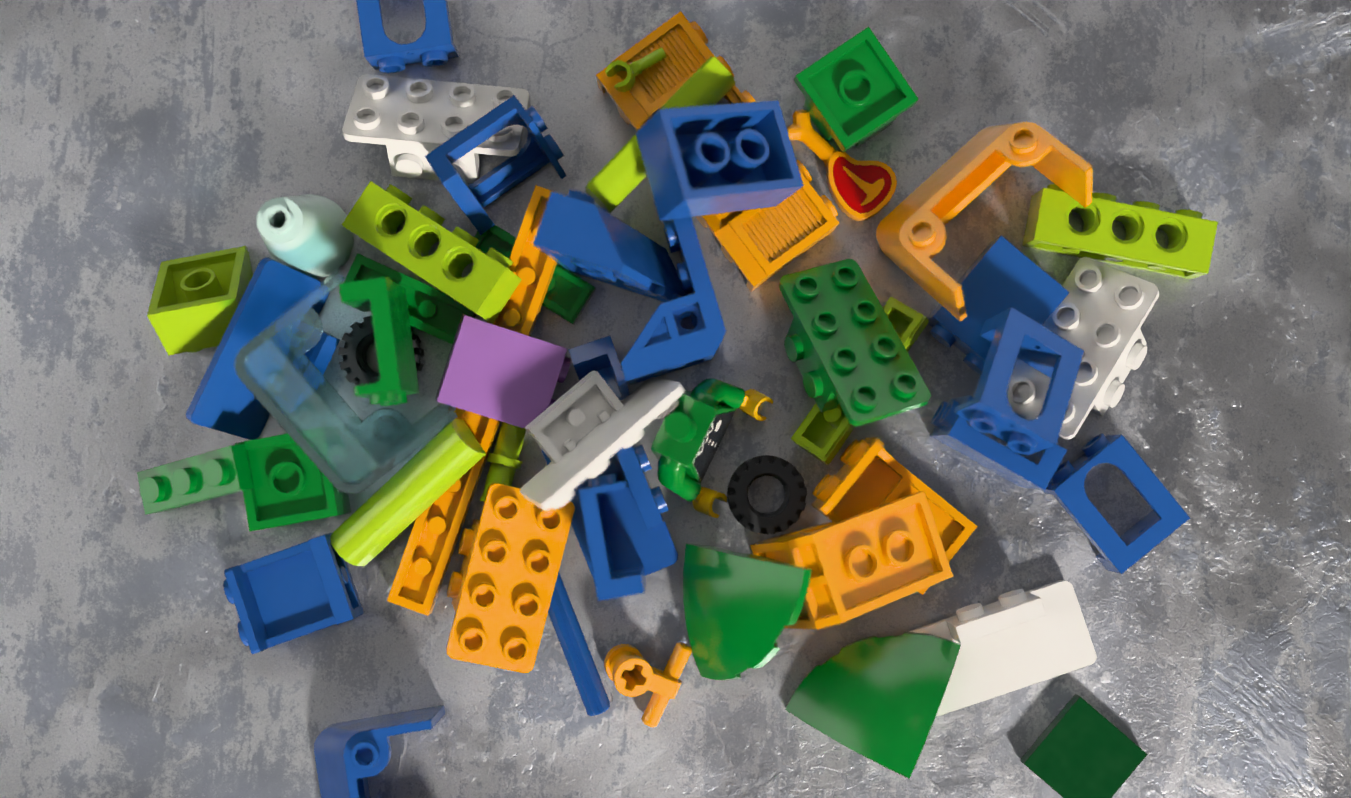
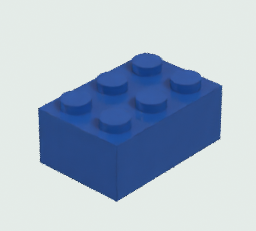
[635,100,804,221]

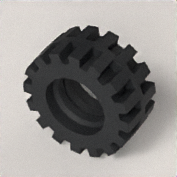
[727,455,807,535]

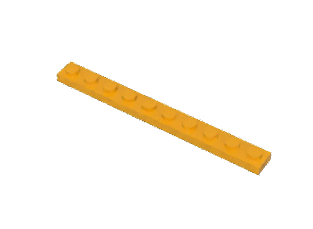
[387,185,557,616]

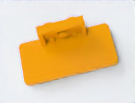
[446,483,575,673]

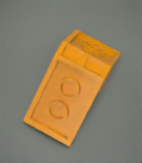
[750,491,953,630]

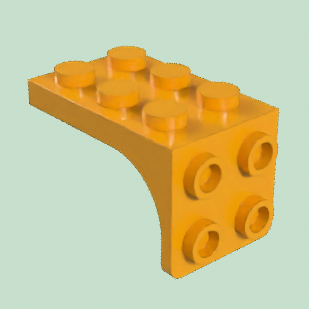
[811,437,978,595]

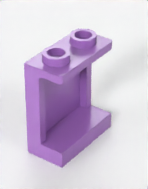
[435,314,571,428]

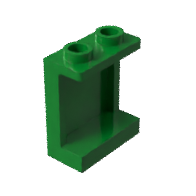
[339,277,420,406]

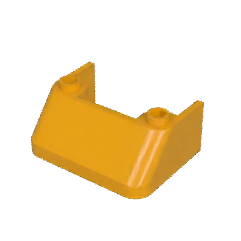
[876,122,1092,322]

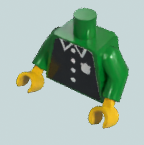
[651,378,773,518]

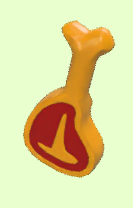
[787,109,897,221]

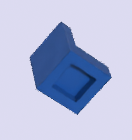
[568,335,630,401]

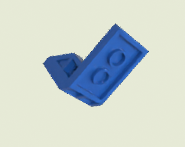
[621,217,726,385]

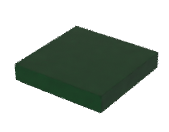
[1020,694,1148,798]

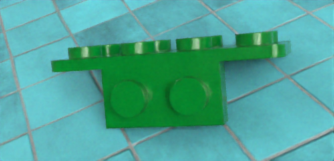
[778,259,931,426]

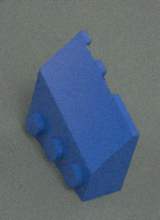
[533,189,688,302]

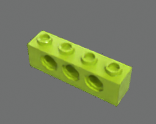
[341,181,522,324]
[1022,184,1218,279]

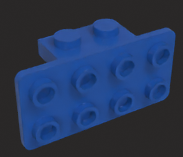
[186,257,340,440]
[540,445,678,582]

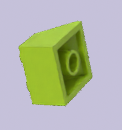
[147,246,253,355]

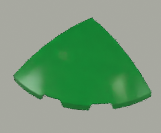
[683,543,812,680]
[785,632,961,779]

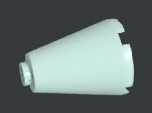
[257,194,354,280]

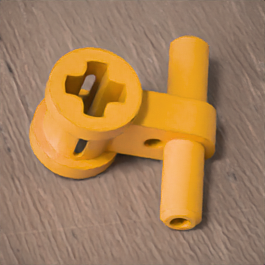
[604,642,692,727]

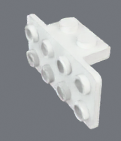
[342,74,530,183]
[1007,257,1159,439]
[520,370,685,511]
[909,580,1097,716]

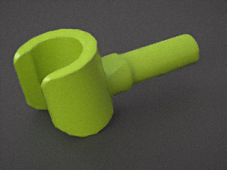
[605,48,666,92]

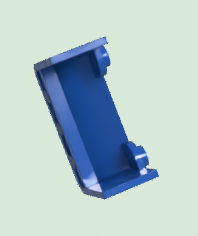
[314,705,445,798]

